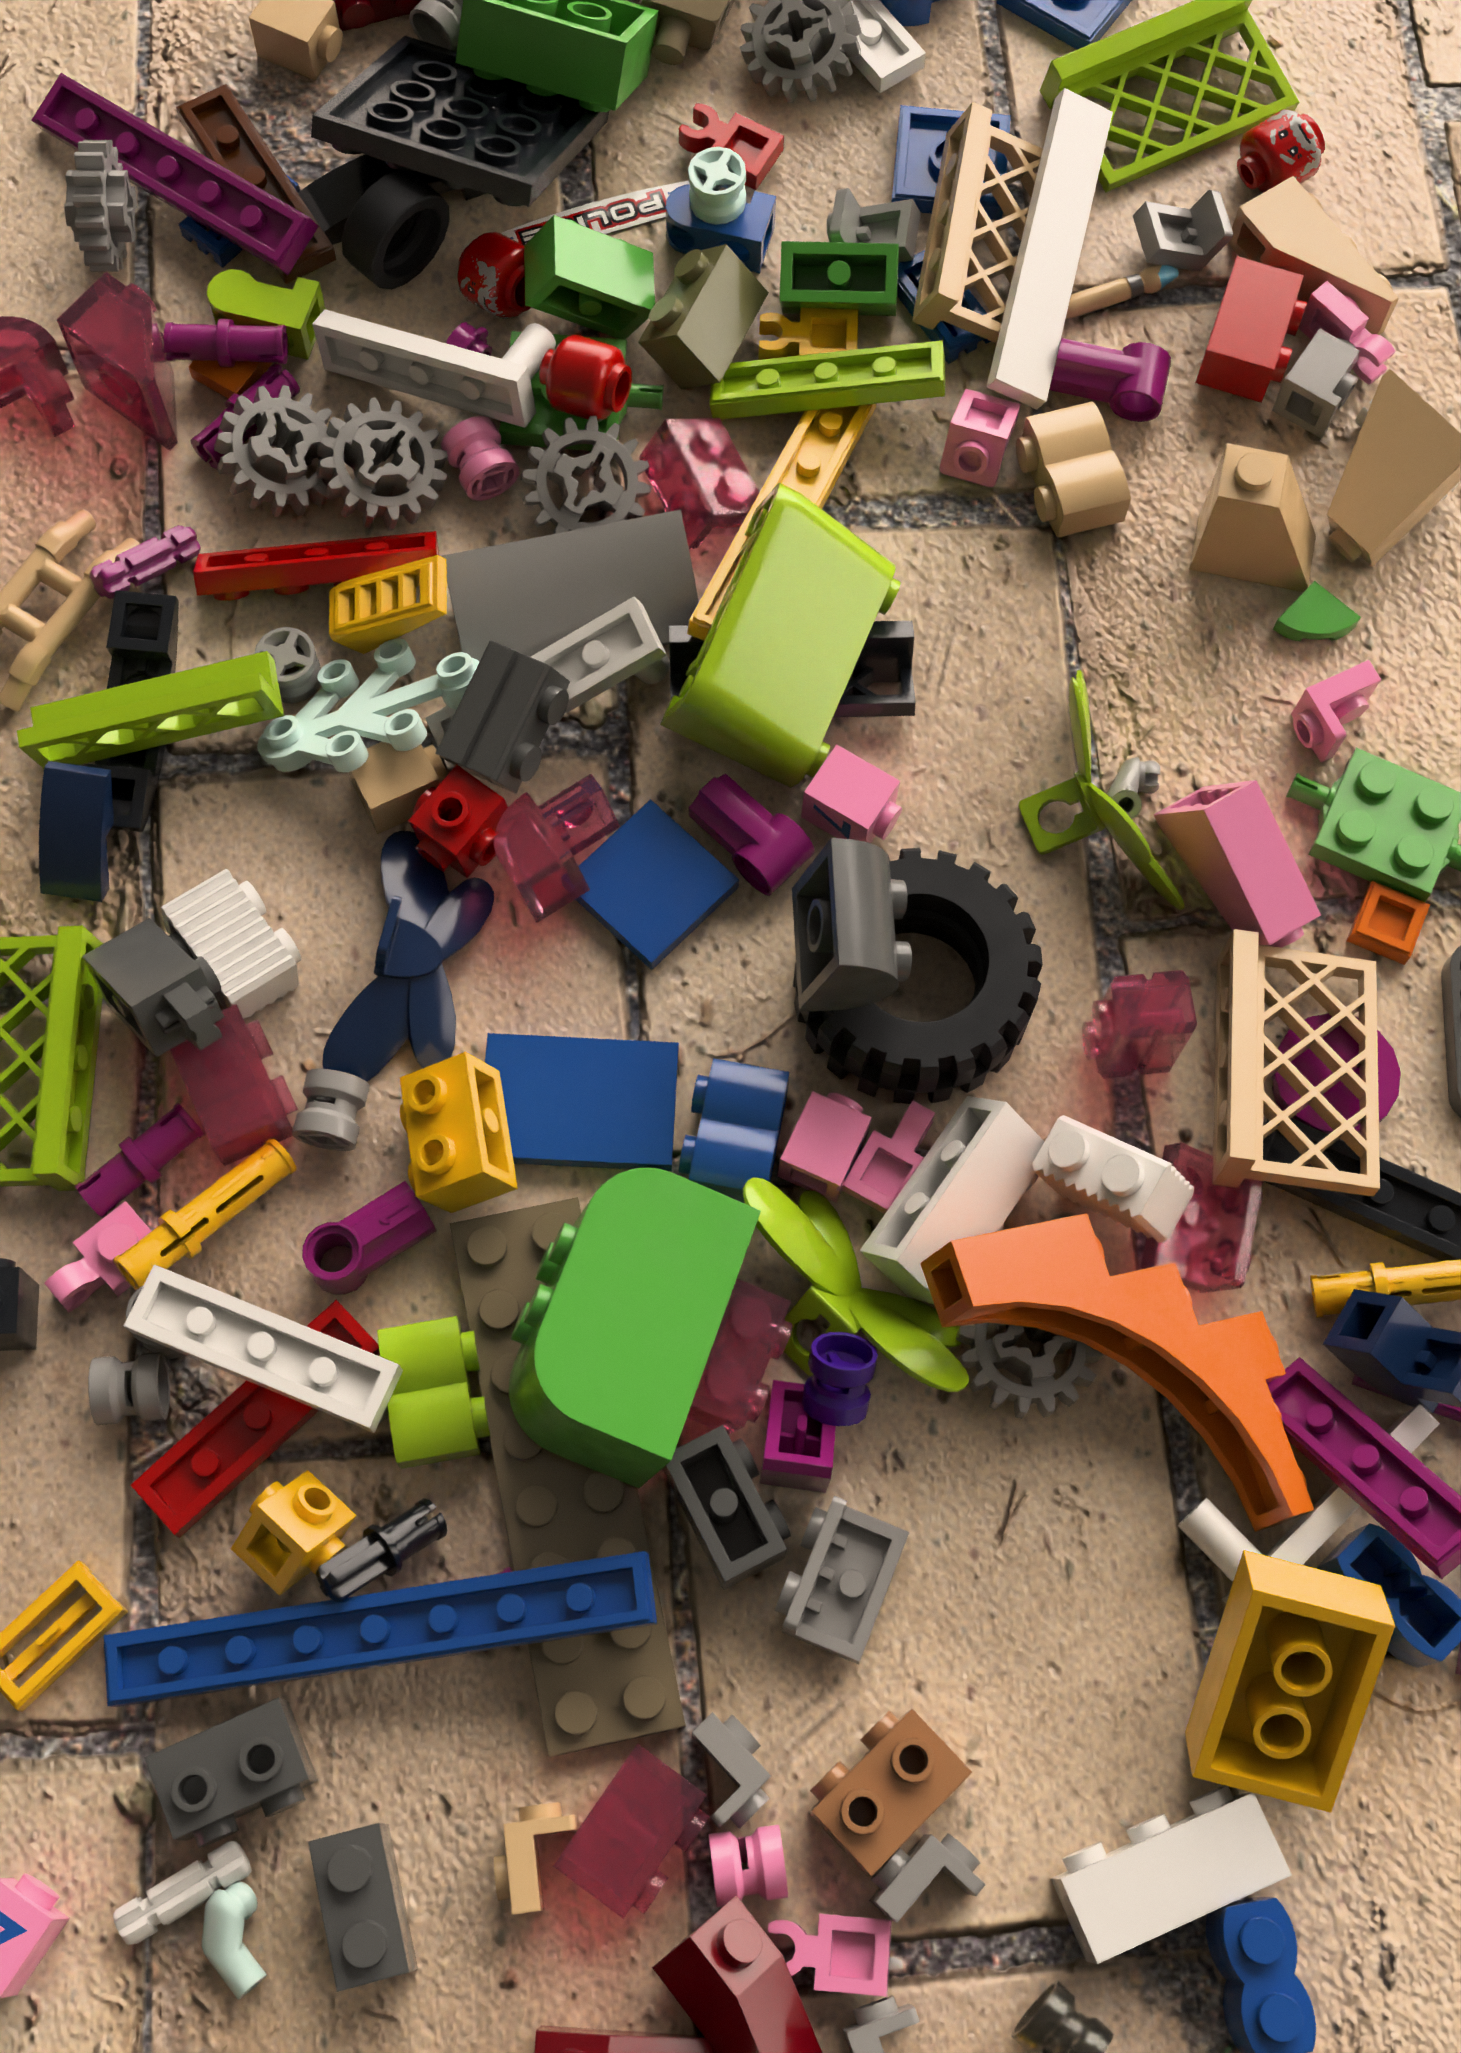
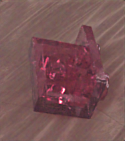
[639,418,759,549]
[1140,1142,1263,1293]

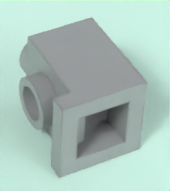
[1272,328,1360,439]

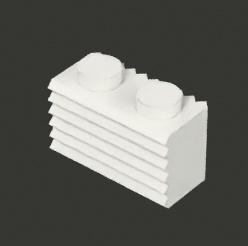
[160,869,302,1024]
[1032,1115,1194,1243]

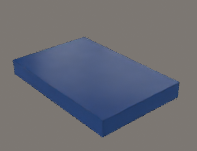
[485,1033,679,1171]

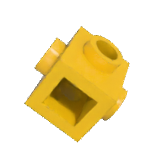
[230,1470,357,1596]

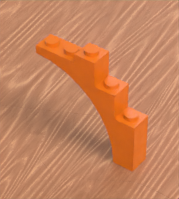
[920,1213,1314,1532]

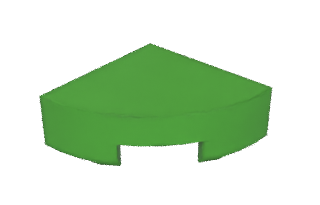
[1273,581,1361,641]

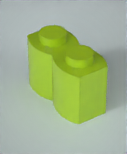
[377,1316,491,1469]

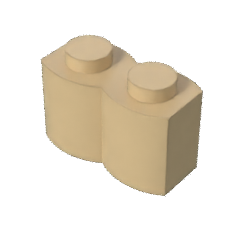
[1016,401,1131,538]

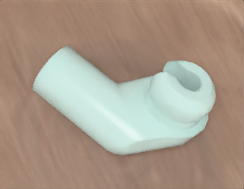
[201,1881,267,2000]

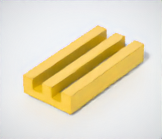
[0,1560,128,1712]

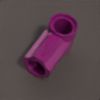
[1049,338,1171,422]
[688,773,815,896]
[302,1181,437,1295]

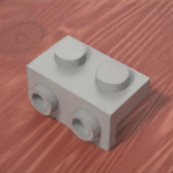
[775,1496,909,1665]

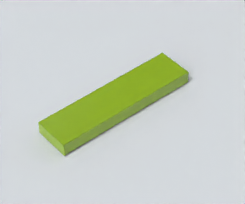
[710,341,945,420]

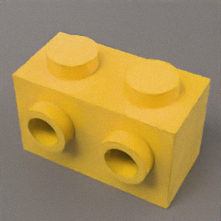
[399,1052,518,1213]

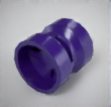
[802,1332,878,1426]

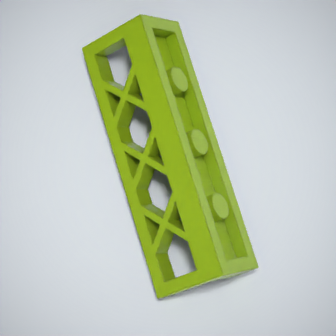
[17,651,284,769]

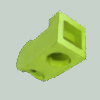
[207,269,326,360]

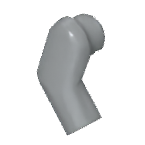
[1107,757,1160,819]

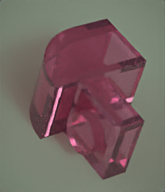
[0,316,75,437]
[494,774,620,923]

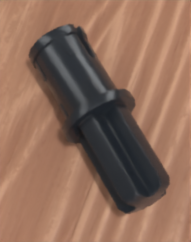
[316,1498,447,1602]

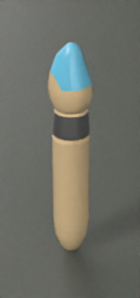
[1066,265,1179,319]

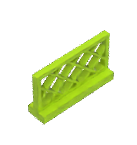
[1039,0,1300,193]
[0,925,103,1191]

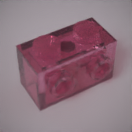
[687,1279,792,1434]

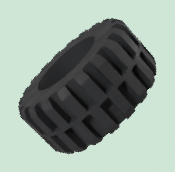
[793,848,1043,1104]

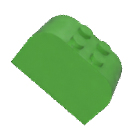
[509,1168,761,1488]

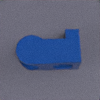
[666,184,776,274]

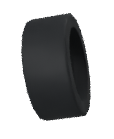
[341,171,450,290]

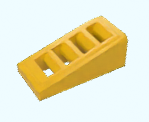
[329,555,447,654]

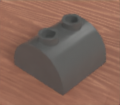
[792,838,912,1011]

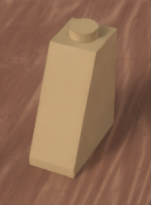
[1327,369,1461,567]
[1189,443,1316,592]

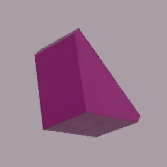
[759,1380,836,1493]

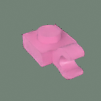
[842,1101,935,1214]
[44,1201,151,1313]

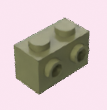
[638,244,769,389]

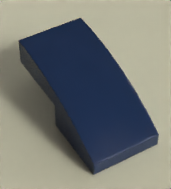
[39,761,114,902]

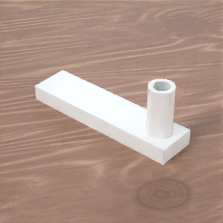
[313,309,556,428]
[425,596,670,771]
[123,1264,403,1433]
[1178,1404,1440,1604]

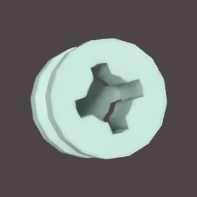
[688,147,746,225]

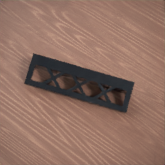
[669,620,916,718]

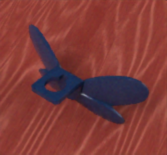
[322,831,494,1082]

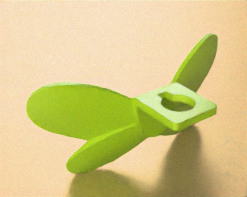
[1018,669,1185,910]
[743,1177,969,1392]

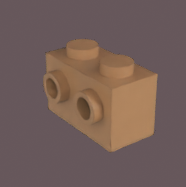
[808,1709,972,1876]

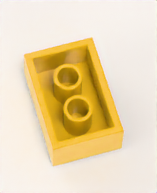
[1185,1550,1395,1813]

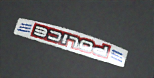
[501,181,689,246]

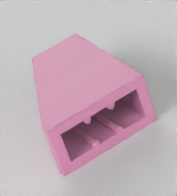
[1154,780,1321,948]

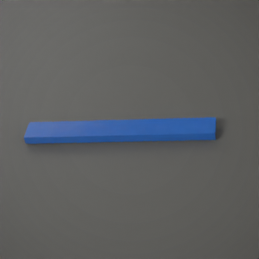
[104,1551,657,1707]

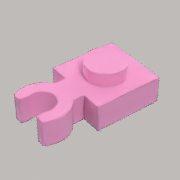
[1299,281,1396,384]
[768,1914,892,1997]

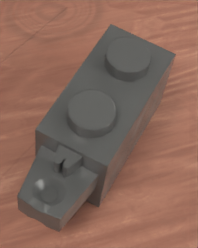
[82,918,224,1057]

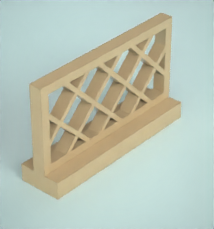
[912,102,1043,343]
[1212,929,1380,1197]

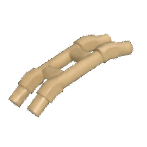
[0,509,140,712]

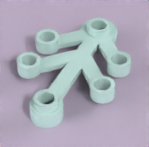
[257,639,479,773]

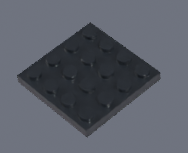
[311,36,609,207]

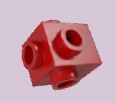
[408,764,515,879]

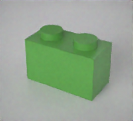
[524,215,655,339]
[780,241,899,316]

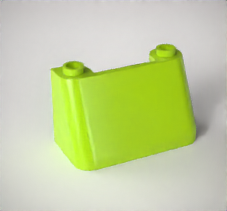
[660,483,901,788]

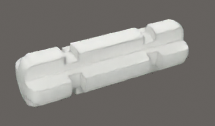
[113,1841,252,1945]

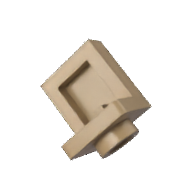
[494,1802,579,1915]

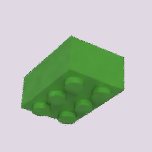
[455,0,659,112]

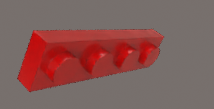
[193,531,439,601]
[130,1299,380,1538]

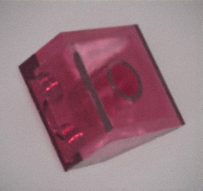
[57,272,178,451]

